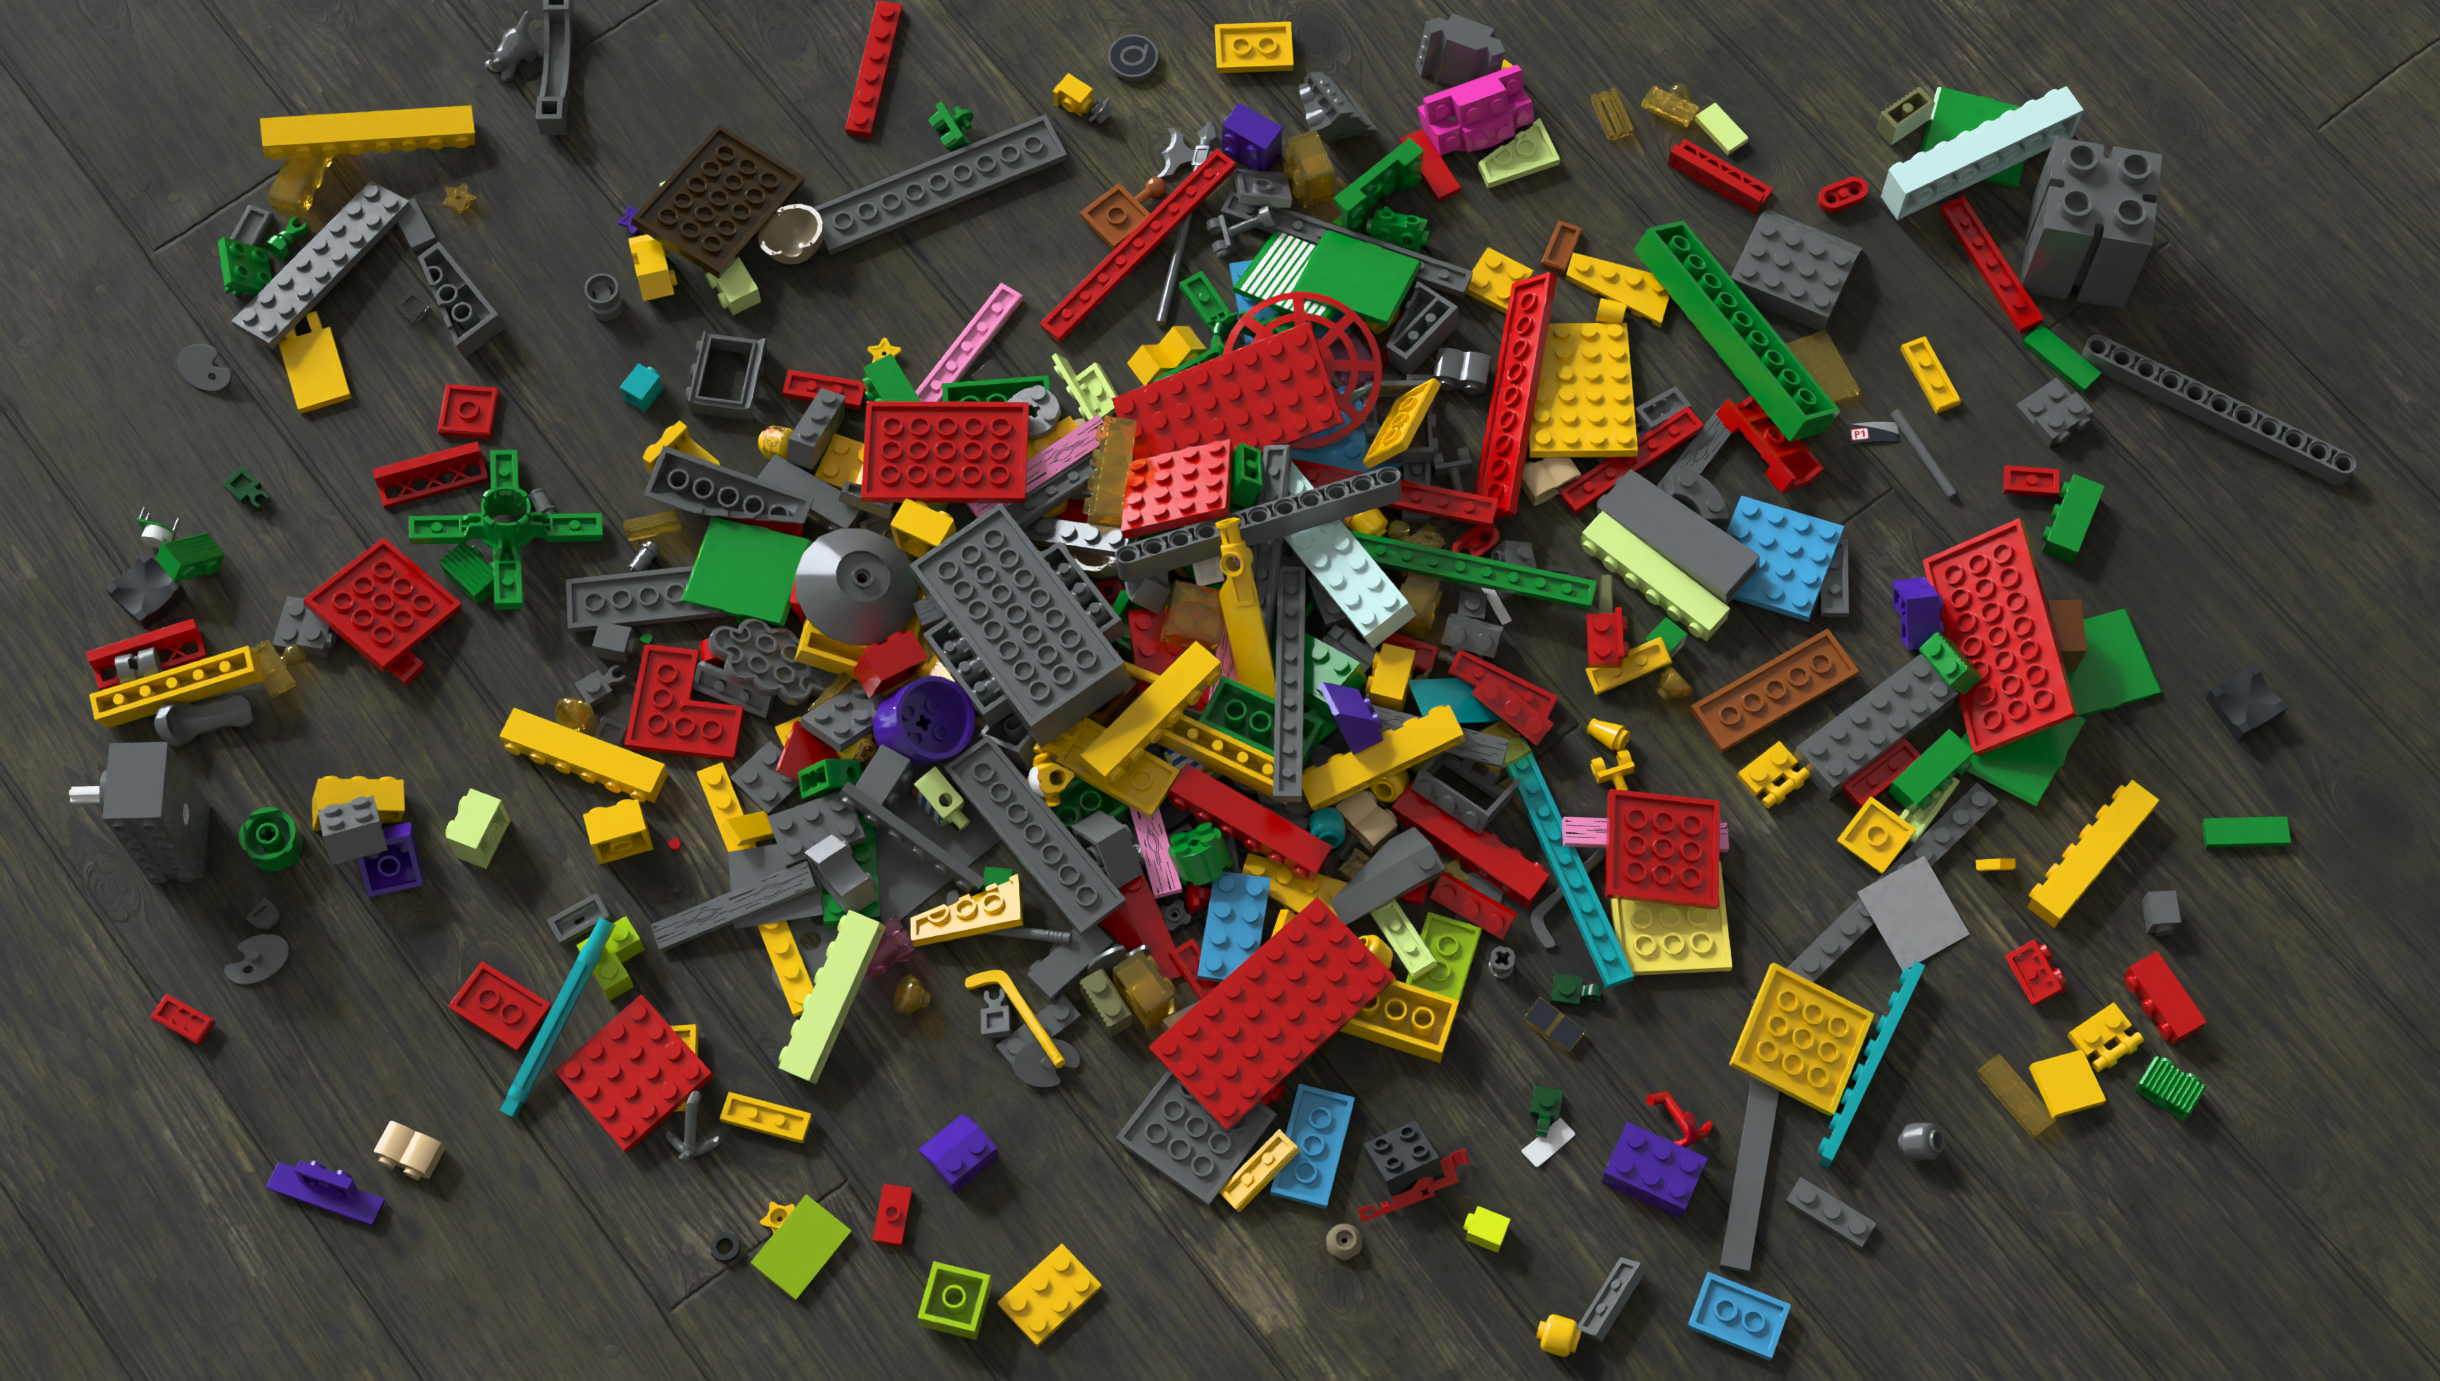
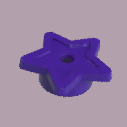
[618,206,642,236]

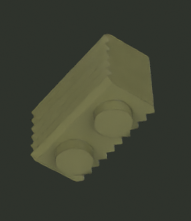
[1877,87,1935,145]
[1080,969,1133,1037]

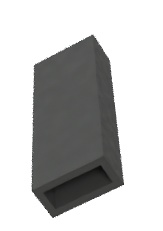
[1596,469,1760,605]

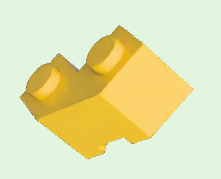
[629,235,677,301]
[1127,326,1206,386]

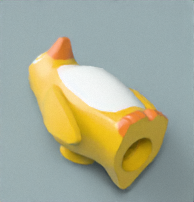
[1026,753,1074,807]

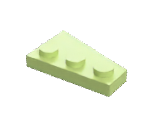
[1478,118,1560,188]

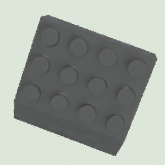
[1731,209,1863,333]

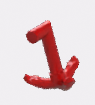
[1646,1091,1713,1148]

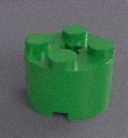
[239,807,303,872]
[1168,822,1232,886]

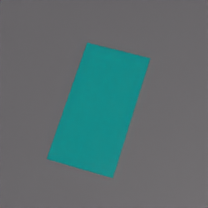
[1408,678,1504,723]

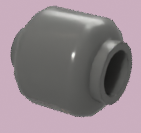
[1898,1123,1944,1161]

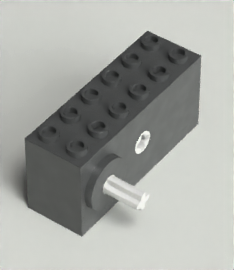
[69,742,210,883]

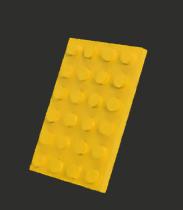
[1528,323,1638,458]

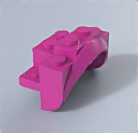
[1417,64,1534,156]

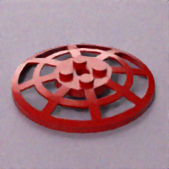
[1223,292,1382,450]

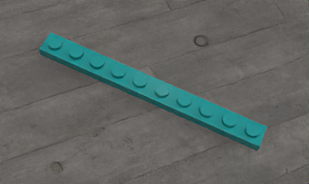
[1504,737,1634,989]

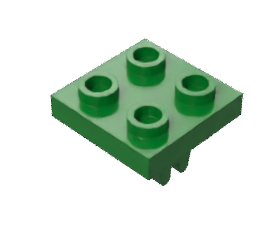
[218,237,272,296]

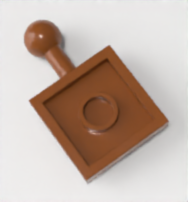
[1080,177,1166,251]

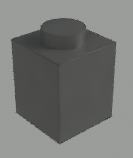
[592,621,637,663]
[2142,890,2181,936]

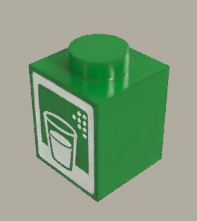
[1644,617,1687,658]

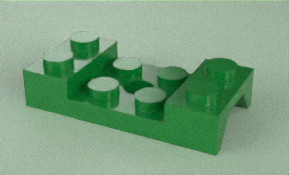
[1332,138,1424,233]
[822,813,882,929]

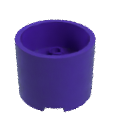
[873,676,975,769]

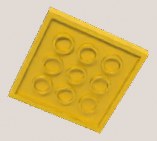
[1729,963,1874,1116]

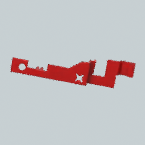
[1357,1149,1470,1223]

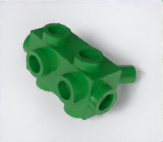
[1366,207,1430,252]

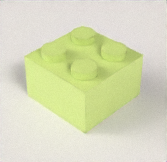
[445,788,511,869]

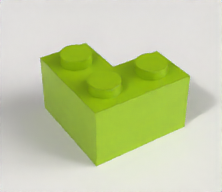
[576,916,645,1001]

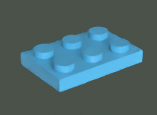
[1687,1272,1791,1361]

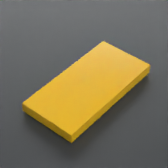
[1363,378,1441,469]

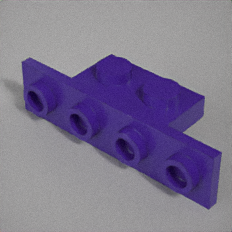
[266,1160,385,1226]

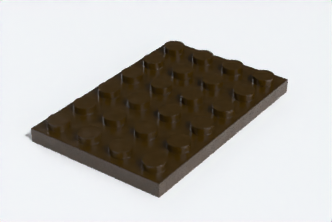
[631,124,805,279]

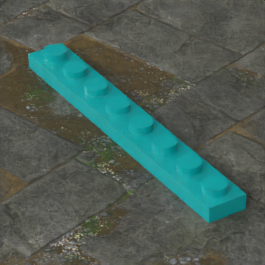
[1817,961,1925,1169]

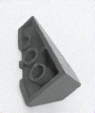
[1330,827,1445,926]

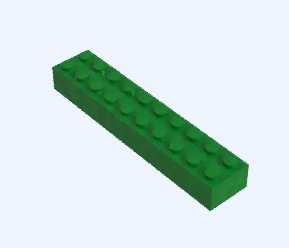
[1634,220,1840,442]

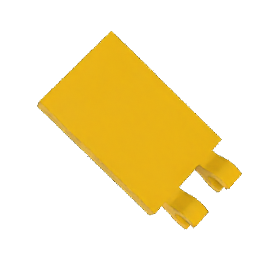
[279,311,352,414]

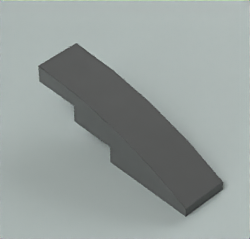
[1595,386,1692,464]

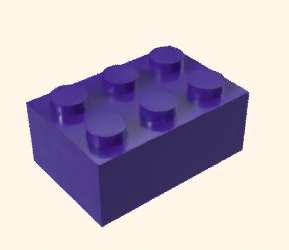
[1601,1122,1708,1218]

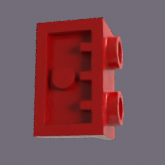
[1586,607,1629,668]
[2005,939,2067,1006]

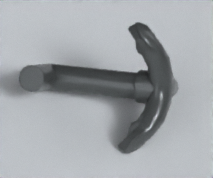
[666,1091,721,1163]

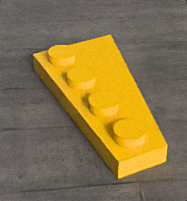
[1566,253,1670,328]
[1241,853,1348,916]
[911,874,1023,947]

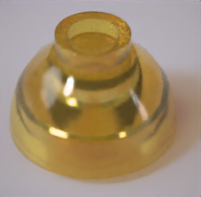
[1656,665,1693,701]
[555,698,593,732]
[894,974,931,1013]

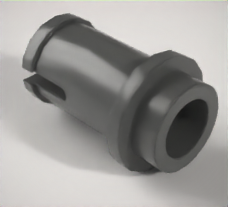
[528,488,557,514]
[628,541,660,572]

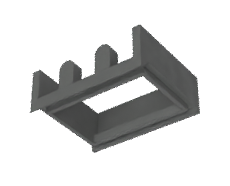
[685,331,769,421]
[1363,380,1438,464]
[1411,753,1521,834]

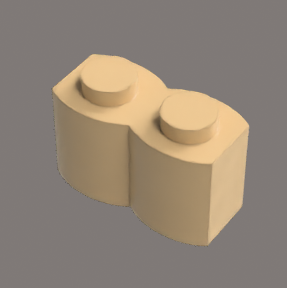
[1521,457,1581,506]
[1335,790,1397,853]
[374,1121,445,1180]

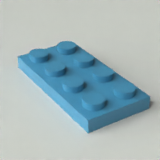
[1197,871,1271,983]
[1270,1084,1355,1209]

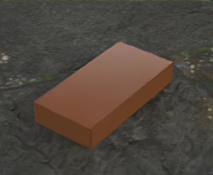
[1540,220,1583,275]

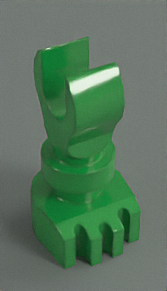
[265,216,308,261]

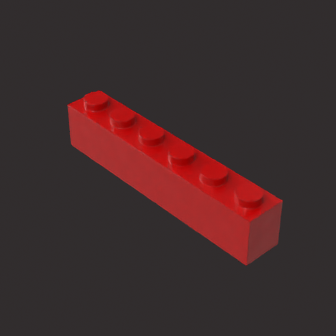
[1168,763,1332,882]
[1392,782,1549,910]

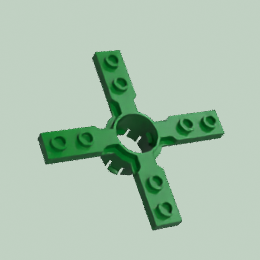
[1153,271,1315,382]
[409,450,603,610]

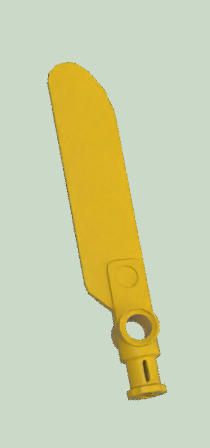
[1215,518,1276,699]

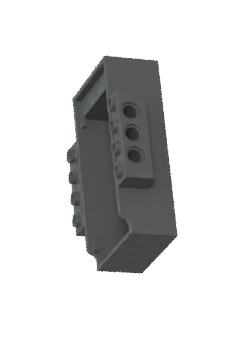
[910,503,1133,748]

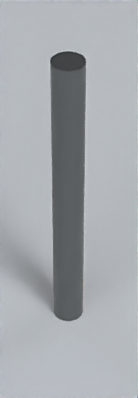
[1890,409,1958,499]

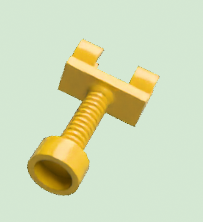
[1590,749,1635,791]

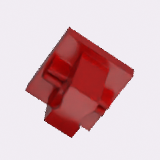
[1184,881,1212,915]

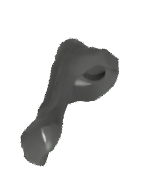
[154,692,254,747]

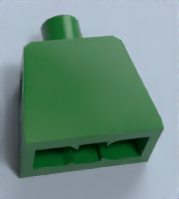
[798,759,866,799]

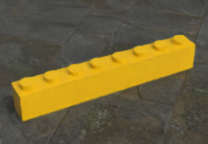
[260,105,475,160]

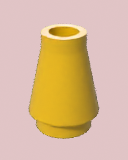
[1587,718,1630,751]

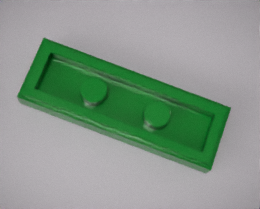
[2022,324,2102,393]
[2202,817,2291,848]

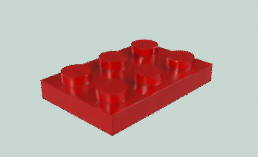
[448,961,552,1053]

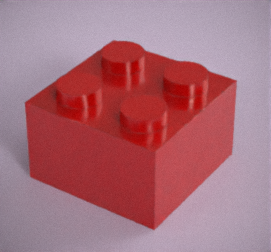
[853,630,928,699]

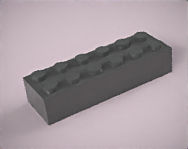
[1793,654,1958,800]

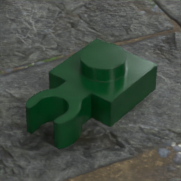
[222,466,271,511]

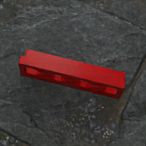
[1668,139,1773,214]
[372,441,489,509]
[86,619,208,691]

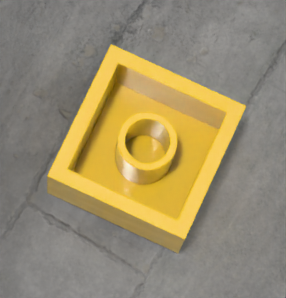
[890,498,957,558]
[1365,643,1415,712]
[583,799,653,865]

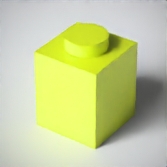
[1463,1206,1510,1253]

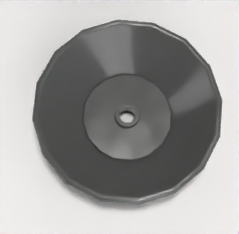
[795,528,918,645]

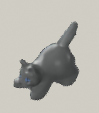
[485,11,539,82]

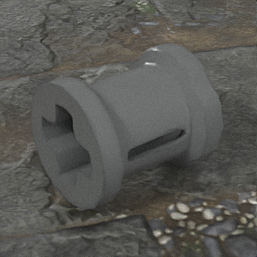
[1488,946,1515,979]

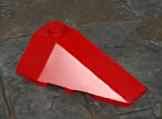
[1100,874,1183,986]

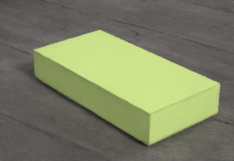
[1695,103,1748,156]

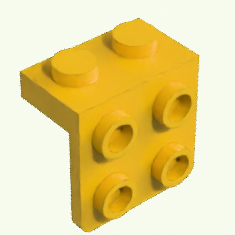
[642,420,720,475]

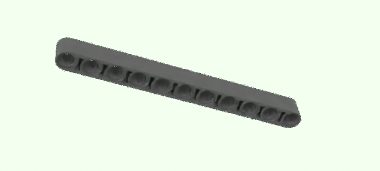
[2081,335,2357,485]
[1115,467,1402,582]

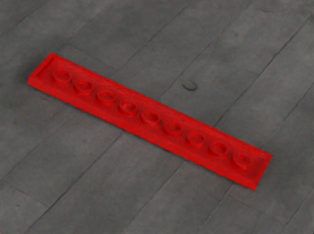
[1474,272,1557,520]

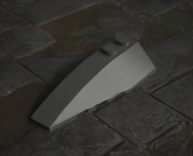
[644,446,814,524]

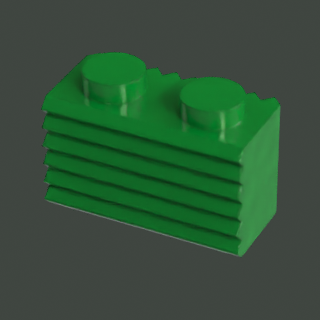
[1230,443,1263,508]
[155,533,225,582]
[439,543,494,605]
[1919,632,1982,695]
[2134,1056,2206,1122]

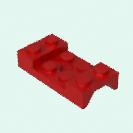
[1716,396,1825,493]

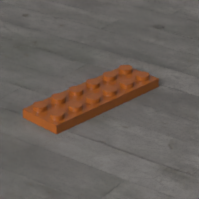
[1690,629,1859,753]

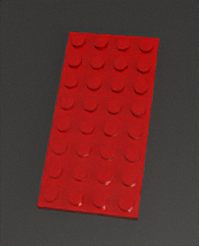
[1112,322,1345,461]
[1922,518,2078,756]
[1149,897,1396,1132]

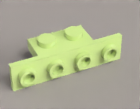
[1052,353,1118,422]

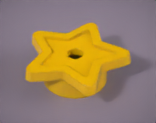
[867,338,902,363]
[760,1202,795,1234]

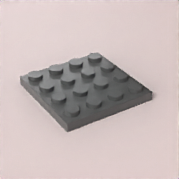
[1116,1070,1277,1207]

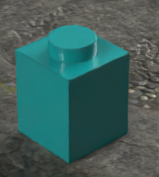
[620,363,664,412]

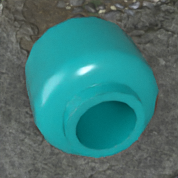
[1309,808,1347,849]

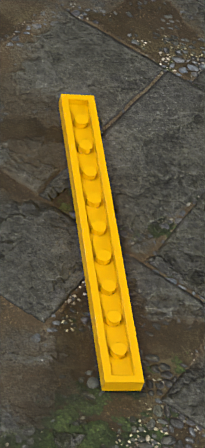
[697,762,814,1018]

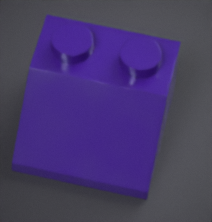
[1318,682,1383,755]
[357,822,424,897]
[918,1114,999,1193]

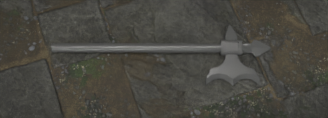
[1155,120,1217,326]

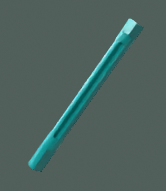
[500,917,616,1118]

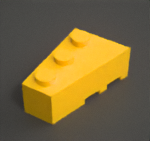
[312,776,405,831]

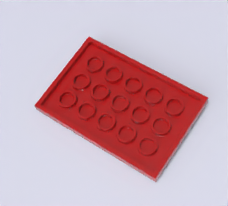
[861,401,1029,503]

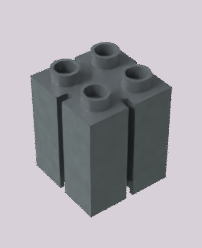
[2020,137,2162,309]

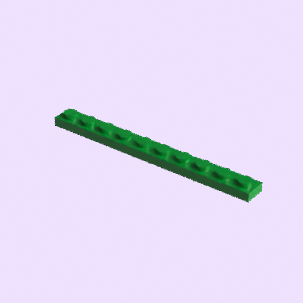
[1349,530,1597,610]

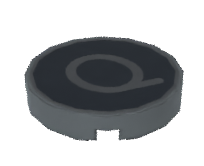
[1108,34,1158,82]

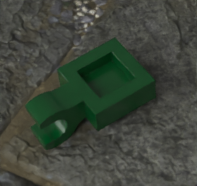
[1551,973,1602,1007]
[1530,1085,1563,1138]

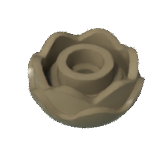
[1326,1224,1362,1260]

